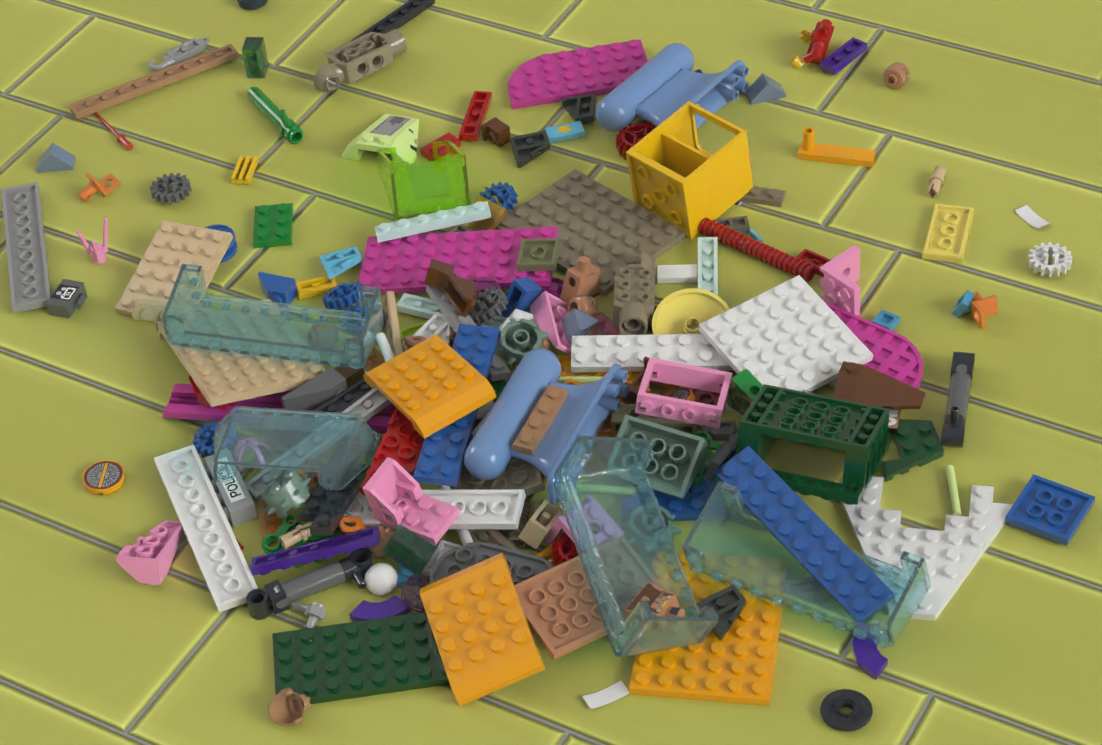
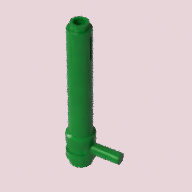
[247,87,303,144]

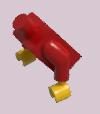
[791,19,835,69]

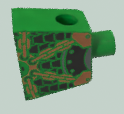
[727,369,763,416]

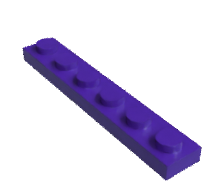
[250,526,380,576]

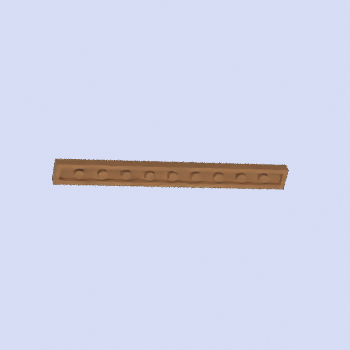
[69,44,239,119]

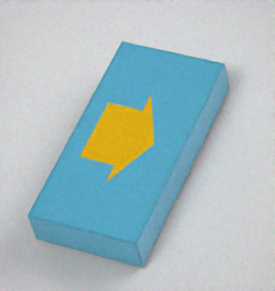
[545,121,585,144]

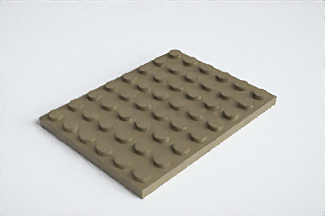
[495,169,686,297]

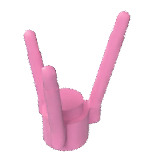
[77,217,108,264]

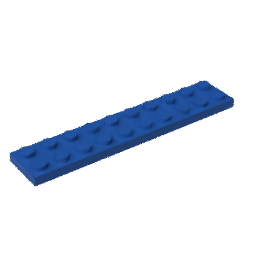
[413,324,500,487]
[715,446,894,625]

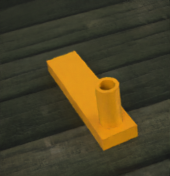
[797,127,876,168]

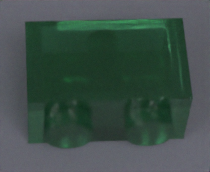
[242,37,269,79]
[382,524,436,576]

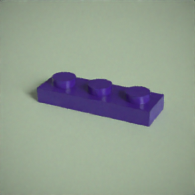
[820,37,867,75]

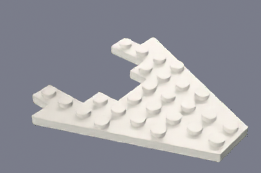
[840,476,1013,621]

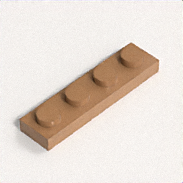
[512,384,569,456]

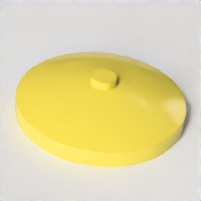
[652,288,730,335]

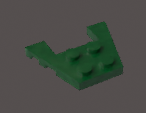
[881,419,944,481]

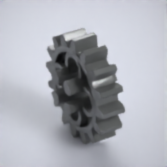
[150,173,192,205]
[468,287,509,325]

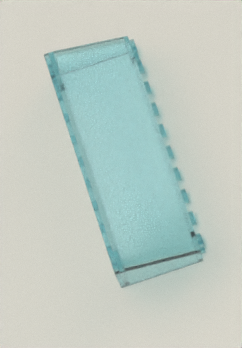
[162,264,384,369]
[553,436,719,657]
[682,481,931,648]

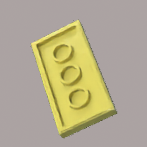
[922,204,974,264]

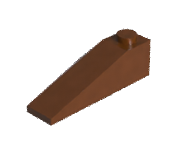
[833,361,926,409]

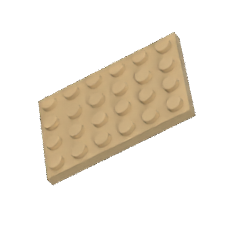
[115,220,233,316]

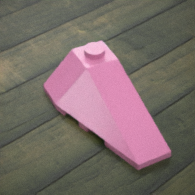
[529,291,572,355]
[116,520,184,586]

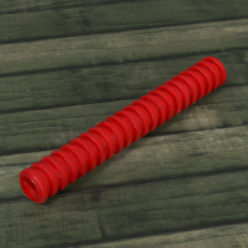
[698,217,816,282]

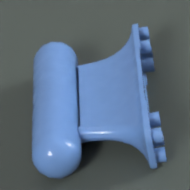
[595,43,749,132]
[464,349,630,505]

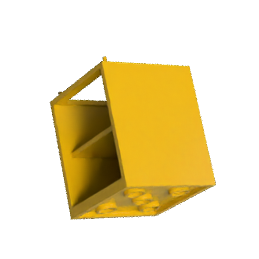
[626,101,753,240]

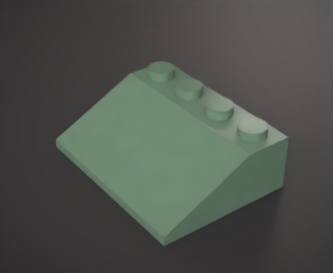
[602,414,710,499]

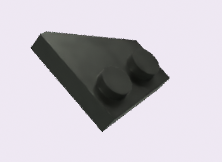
[561,93,597,123]
[510,130,550,168]
[695,584,747,641]

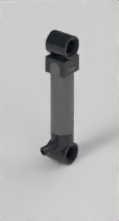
[941,351,975,448]
[246,548,373,620]

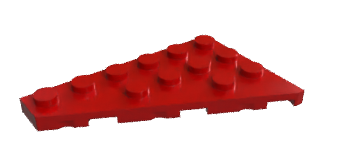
[360,408,424,497]

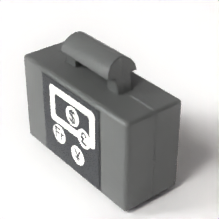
[46,279,87,318]

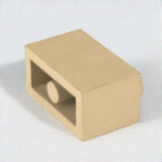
[518,498,564,549]

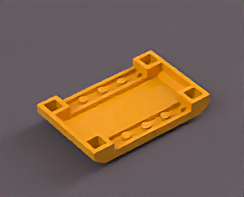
[363,334,497,439]
[420,553,546,706]

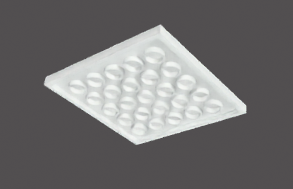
[699,275,873,392]

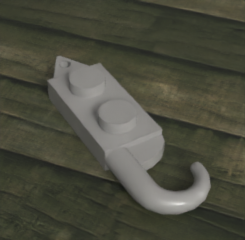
[147,37,210,71]

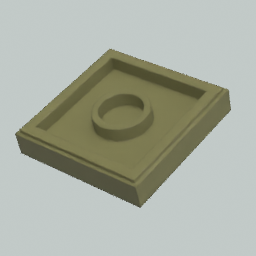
[516,238,561,271]

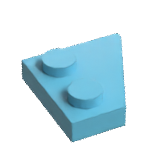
[319,246,362,279]

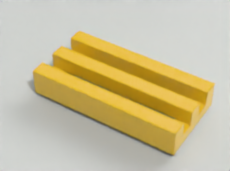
[231,155,259,184]
[296,276,337,300]

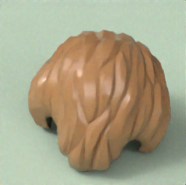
[267,687,311,727]

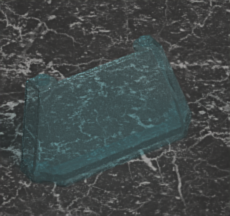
[213,406,380,490]

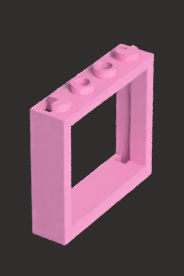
[635,357,732,429]

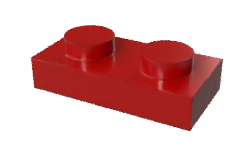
[420,133,461,163]

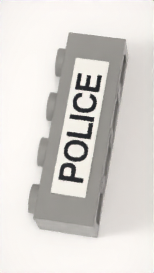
[204,450,258,527]

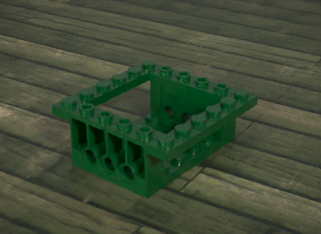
[736,384,891,505]

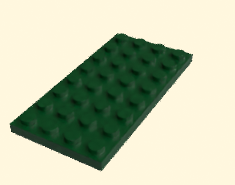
[272,612,450,704]

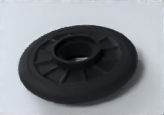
[820,689,873,732]

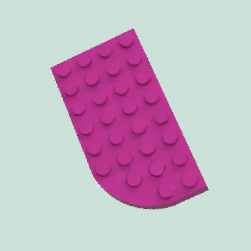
[507,39,648,109]
[824,301,923,389]

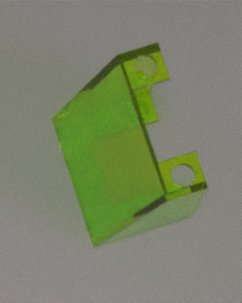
[377,140,470,221]

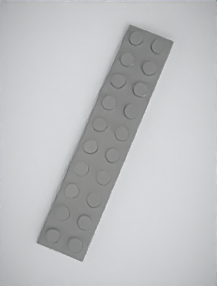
[1,182,51,313]

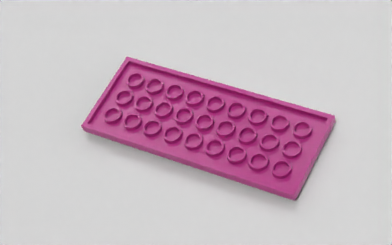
[358,226,558,296]

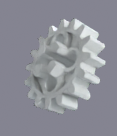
[1028,242,1072,277]

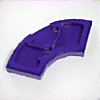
[349,595,413,622]
[853,625,888,680]

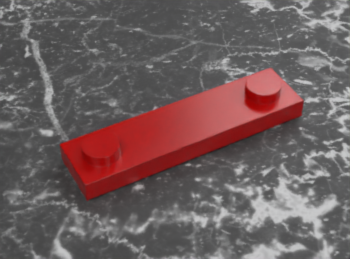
[458,91,492,142]

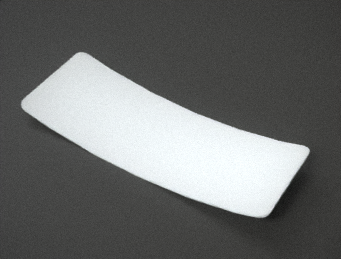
[1015,205,1049,229]
[583,681,629,709]

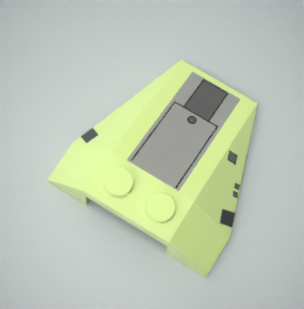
[341,114,419,168]

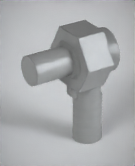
[292,602,326,629]

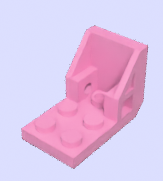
[363,457,460,544]

